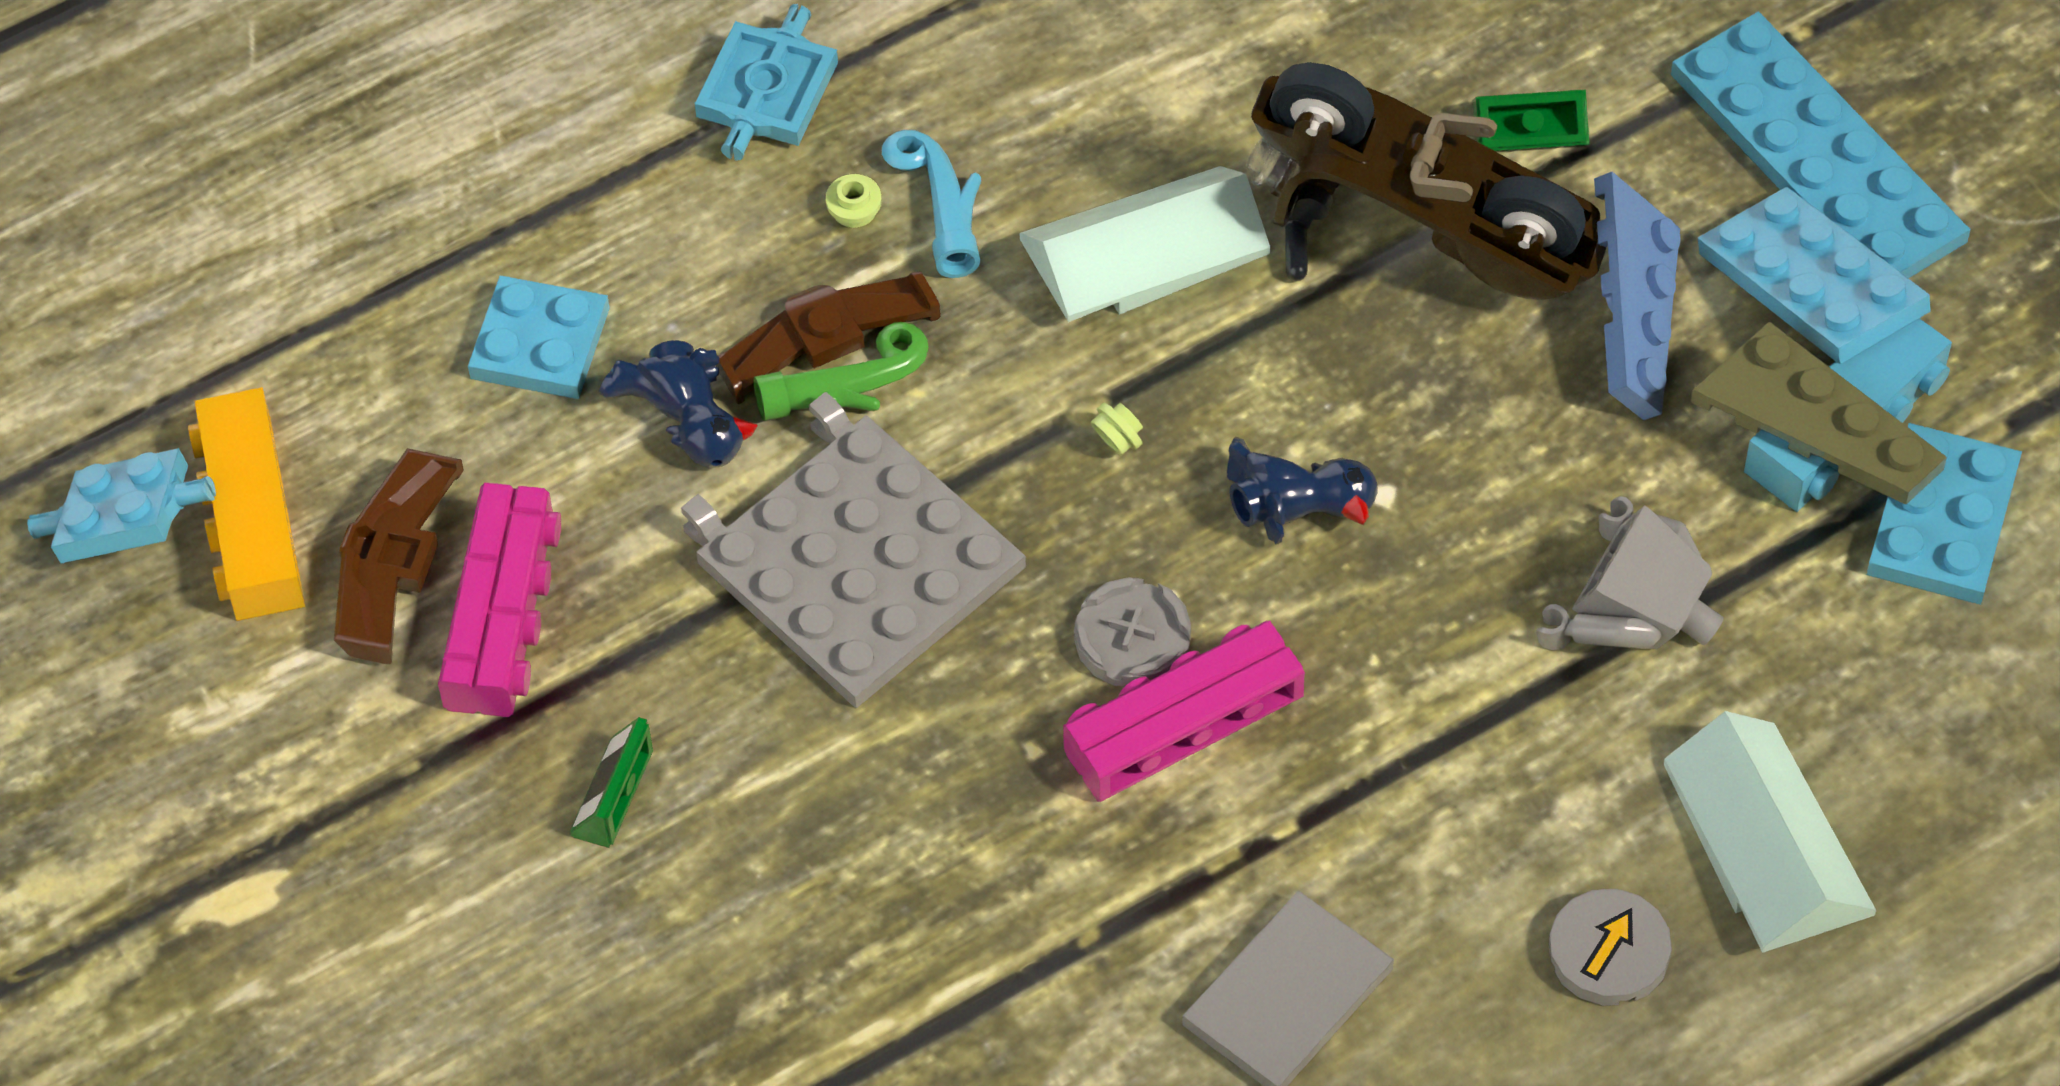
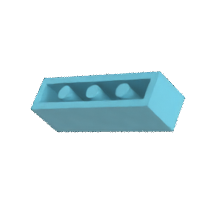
[1744,318,1952,512]

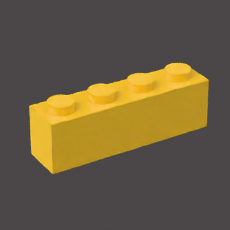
[188,387,305,621]

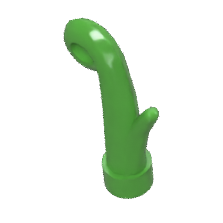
[753,322,929,421]

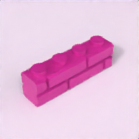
[438,482,561,717]
[1063,620,1305,802]

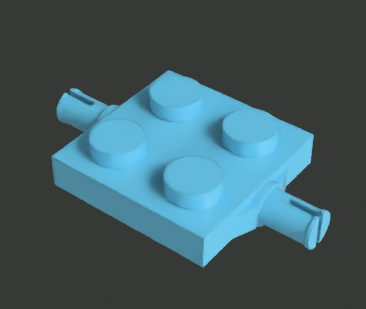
[695,4,838,161]
[27,448,216,563]

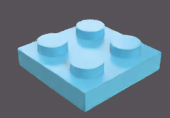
[468,276,610,399]

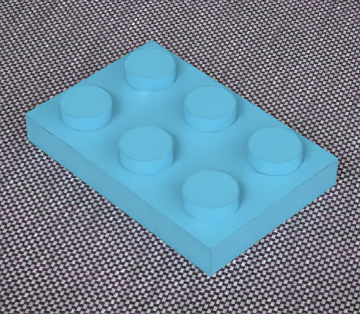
[1866,423,2022,605]

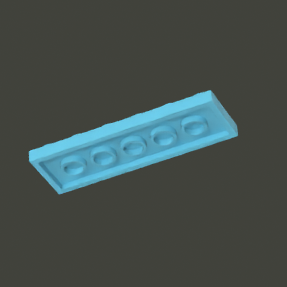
[1671,11,1971,278]

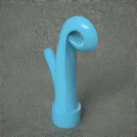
[882,130,981,278]

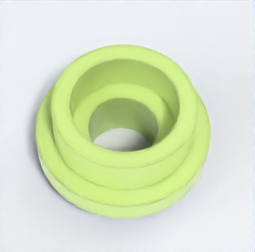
[826,174,882,228]
[1090,402,1143,456]

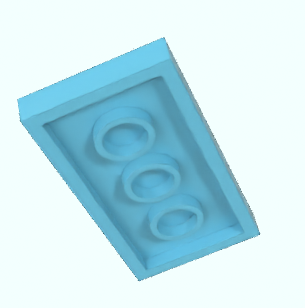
[1698,187,1931,364]

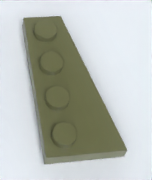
[1691,322,1947,505]

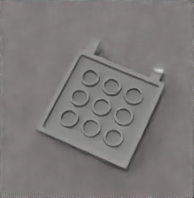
[681,392,1026,708]

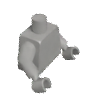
[1536,496,1724,650]

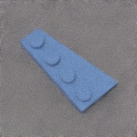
[1594,172,1680,420]

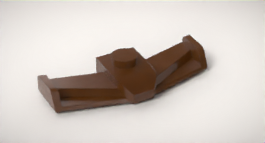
[716,271,941,404]
[334,448,464,664]

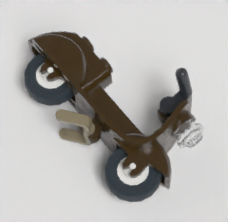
[1246,62,1606,300]

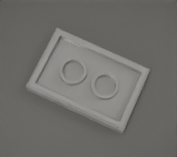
[1182,890,1394,1086]

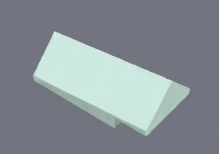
[1020,166,1270,322]
[1664,711,1876,953]

